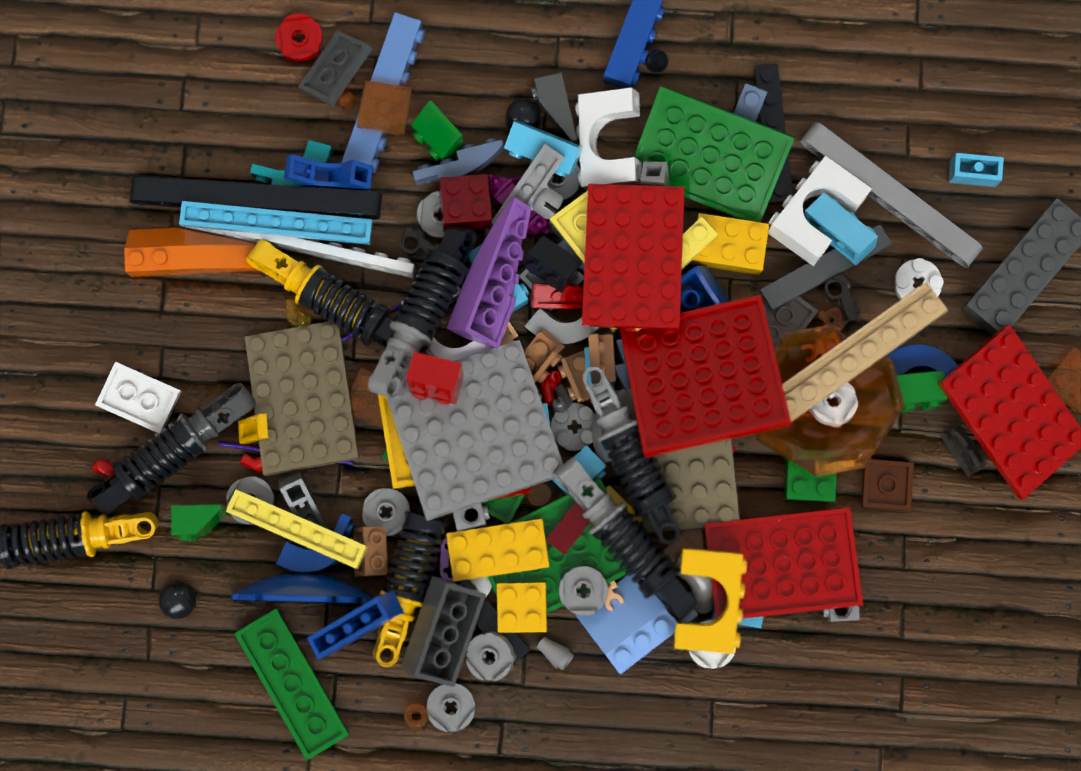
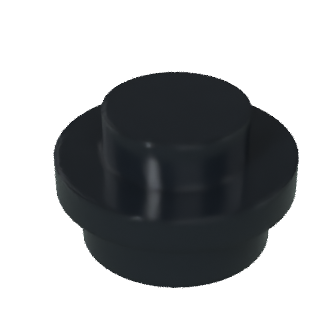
[645,49,668,73]

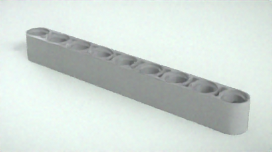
[800,122,983,268]

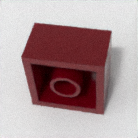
[438,174,492,232]

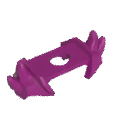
[488,174,549,236]

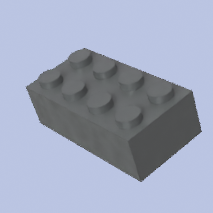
[400,576,486,687]

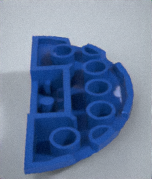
[231,573,374,603]

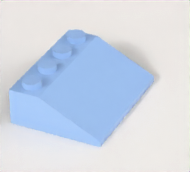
[576,573,698,674]

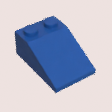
[680,265,730,313]

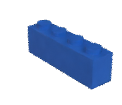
[603,0,665,89]
[307,591,404,660]

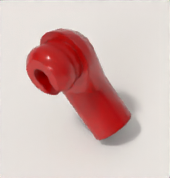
[540,370,561,406]
[240,453,263,472]
[92,459,114,478]

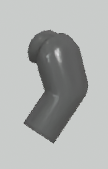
[552,384,573,413]

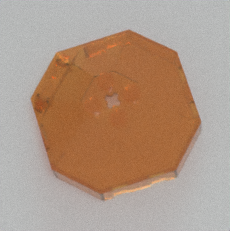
[755,325,904,477]

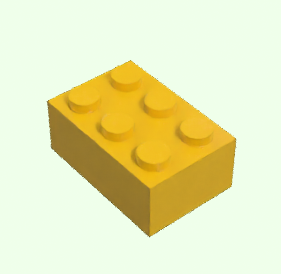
[690,213,769,276]

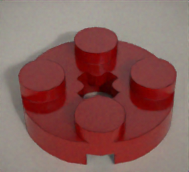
[275,13,323,61]

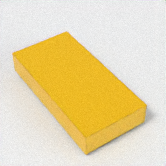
[238,414,268,444]

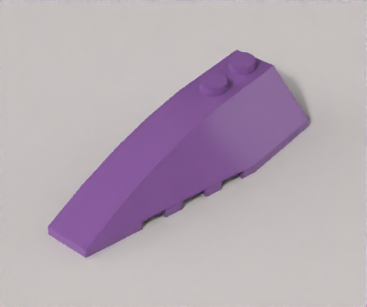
[447,197,531,349]

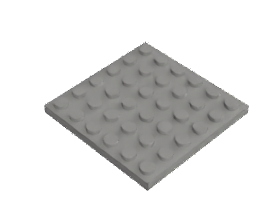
[386,340,563,521]

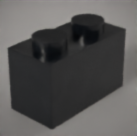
[523,236,582,293]

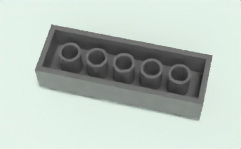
[961,198,1081,336]

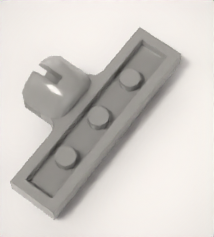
[491,143,565,224]

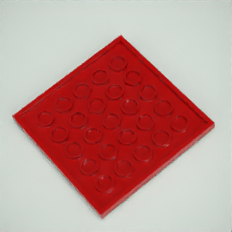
[620,295,792,457]

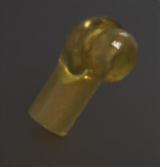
[284,299,312,327]

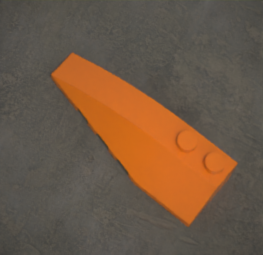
[124,228,258,277]

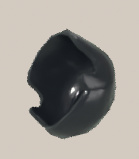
[505,99,541,131]
[159,582,196,620]

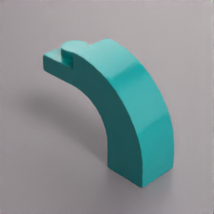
[250,140,334,187]

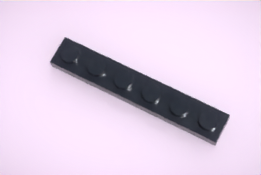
[754,64,793,205]

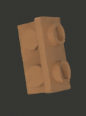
[524,328,565,384]
[588,334,616,384]
[557,350,591,404]
[352,526,388,577]

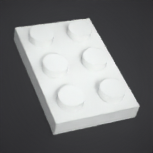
[95,362,182,435]

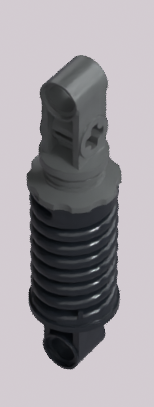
[87,383,256,515]

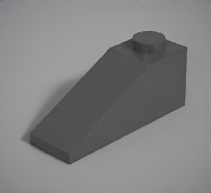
[531,73,577,144]
[278,470,329,530]

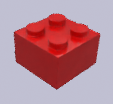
[406,352,464,406]

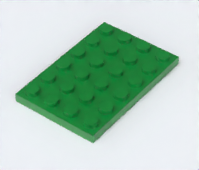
[634,85,795,222]
[488,478,630,613]

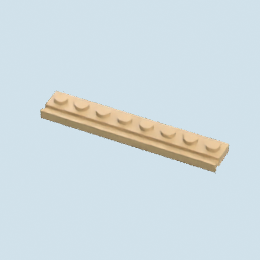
[782,282,948,423]

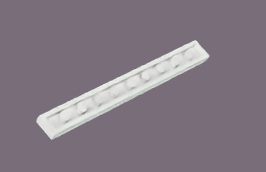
[187,227,416,278]

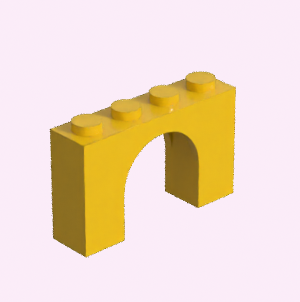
[673,548,747,654]

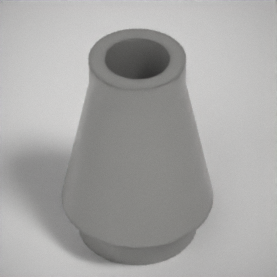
[537,637,574,670]

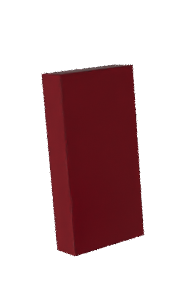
[546,502,591,555]

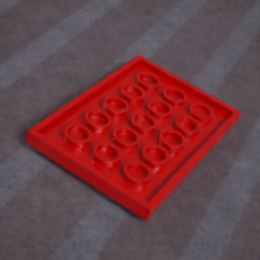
[582,184,685,330]
[938,325,1081,499]
[704,508,863,619]

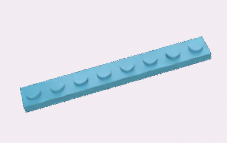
[179,201,373,245]

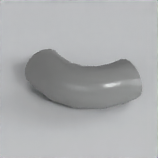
[675,555,714,614]

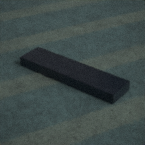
[459,579,530,665]

